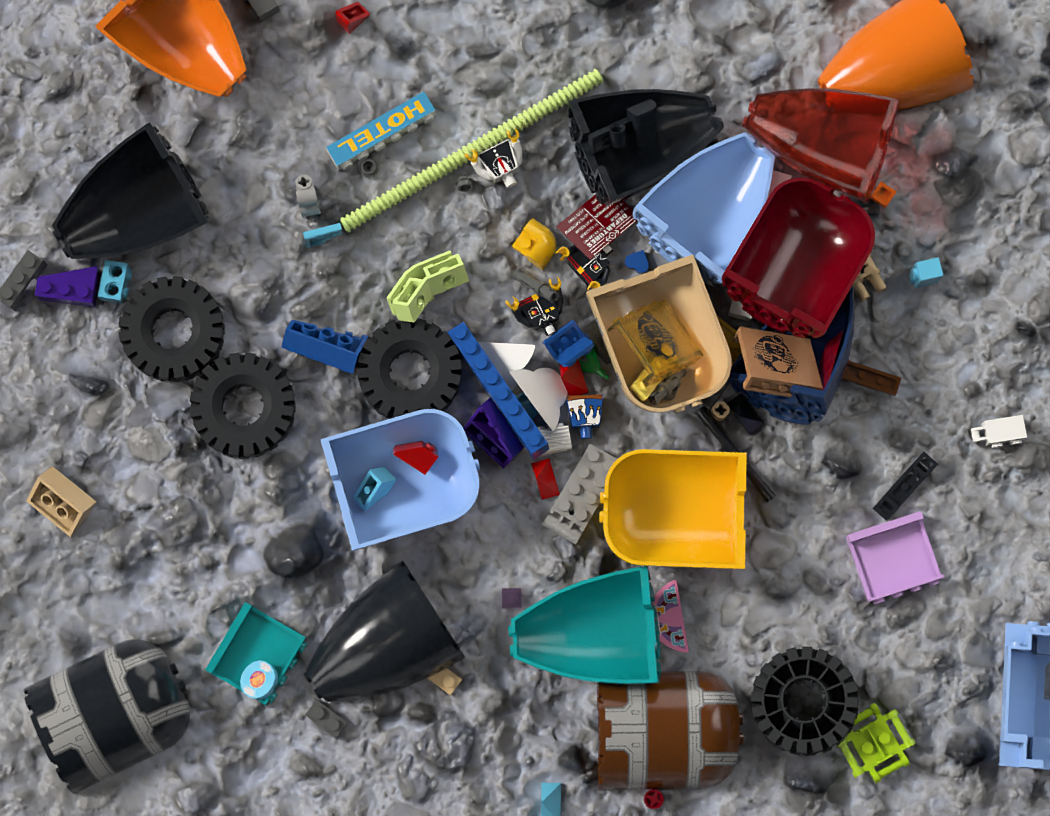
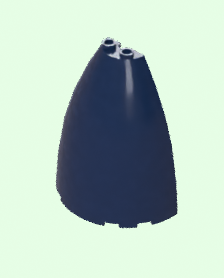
[727,285,855,425]

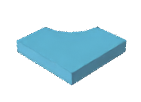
[303,223,343,248]

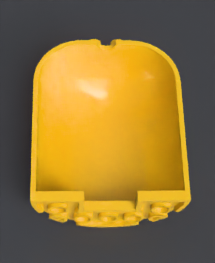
[599,449,747,570]

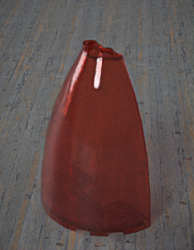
[742,88,899,202]

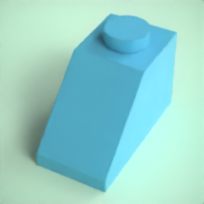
[353,466,397,511]

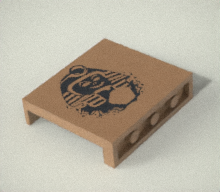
[732,327,823,397]

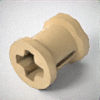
[711,401,730,421]

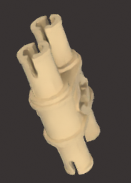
[853,254,887,303]

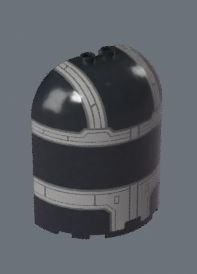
[24,639,190,794]

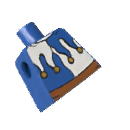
[566,394,603,439]

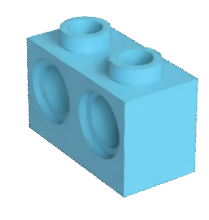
[98,260,132,304]

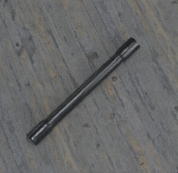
[695,406,776,503]

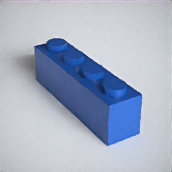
[281,320,369,374]

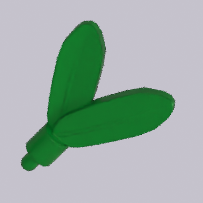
[579,348,609,379]

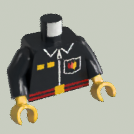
[556,245,613,290]
[505,277,564,336]

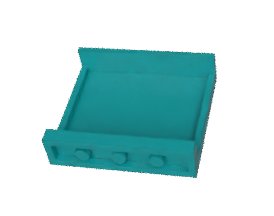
[205,602,308,706]

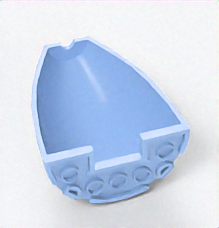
[633,132,775,284]

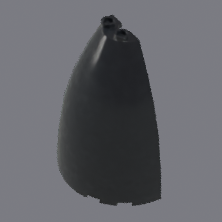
[568,89,724,206]
[52,122,210,259]
[304,560,465,702]

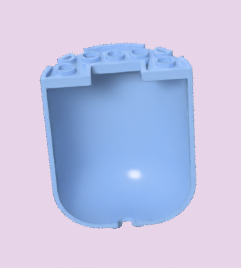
[320,409,480,551]

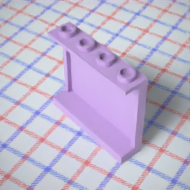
[846,511,944,604]

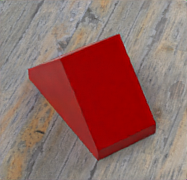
[335,1,371,34]

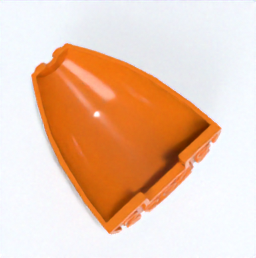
[95,0,247,98]
[817,0,974,112]

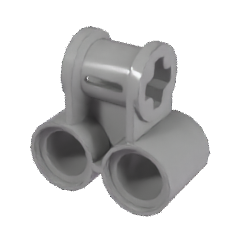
[295,175,321,218]

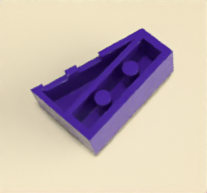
[35,266,101,308]
[463,397,524,469]

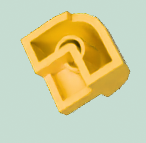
[512,218,557,271]

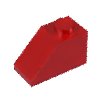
[393,441,438,475]

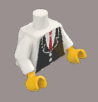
[465,128,522,188]

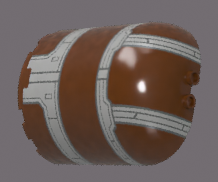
[597,671,743,790]

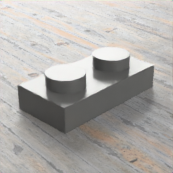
[305,699,348,739]

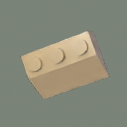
[26,466,96,537]

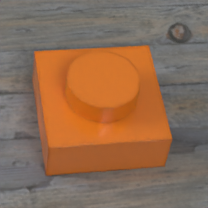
[870,181,897,208]

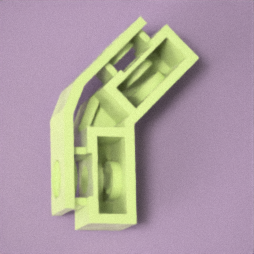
[387,251,469,323]

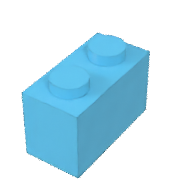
[909,257,943,288]

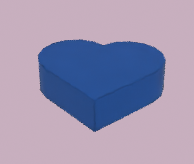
[625,250,649,274]

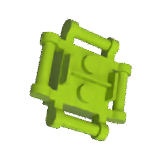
[836,702,915,784]

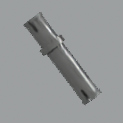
[513,269,559,303]

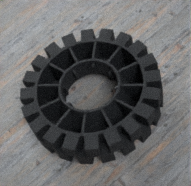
[118,276,225,382]
[357,318,462,419]
[189,352,296,459]
[751,646,859,756]

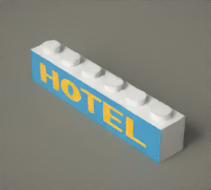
[326,92,436,171]

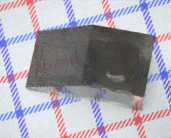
[581,319,611,365]

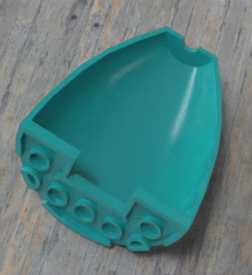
[508,566,661,684]

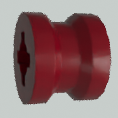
[643,789,664,809]

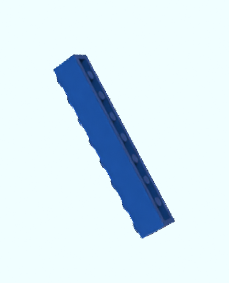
[447,322,549,460]

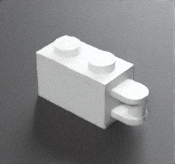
[971,415,1027,448]

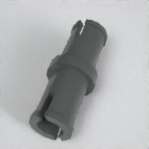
[648,375,681,405]

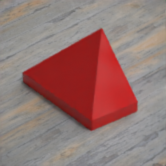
[559,359,589,396]
[531,458,560,500]

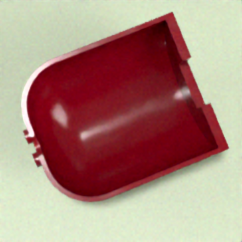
[722,178,875,338]

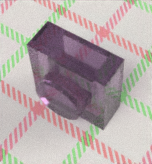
[502,588,522,608]

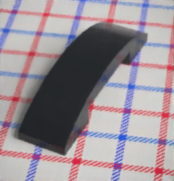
[872,451,938,521]

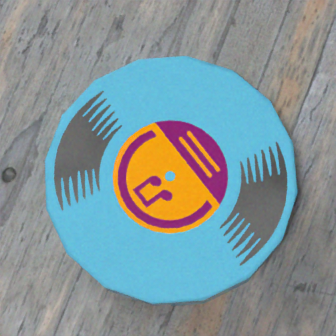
[240,660,278,700]

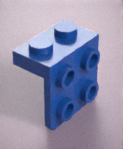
[542,320,595,367]

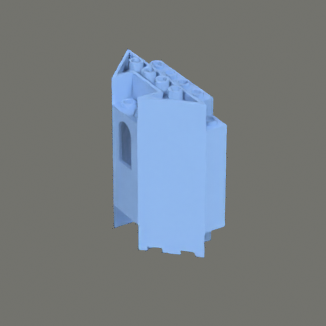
[999,621,1050,770]

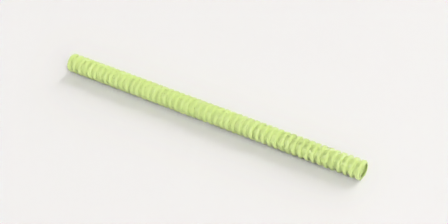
[340,69,603,233]

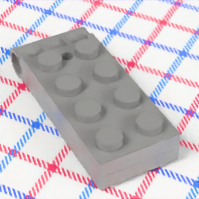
[542,444,617,545]

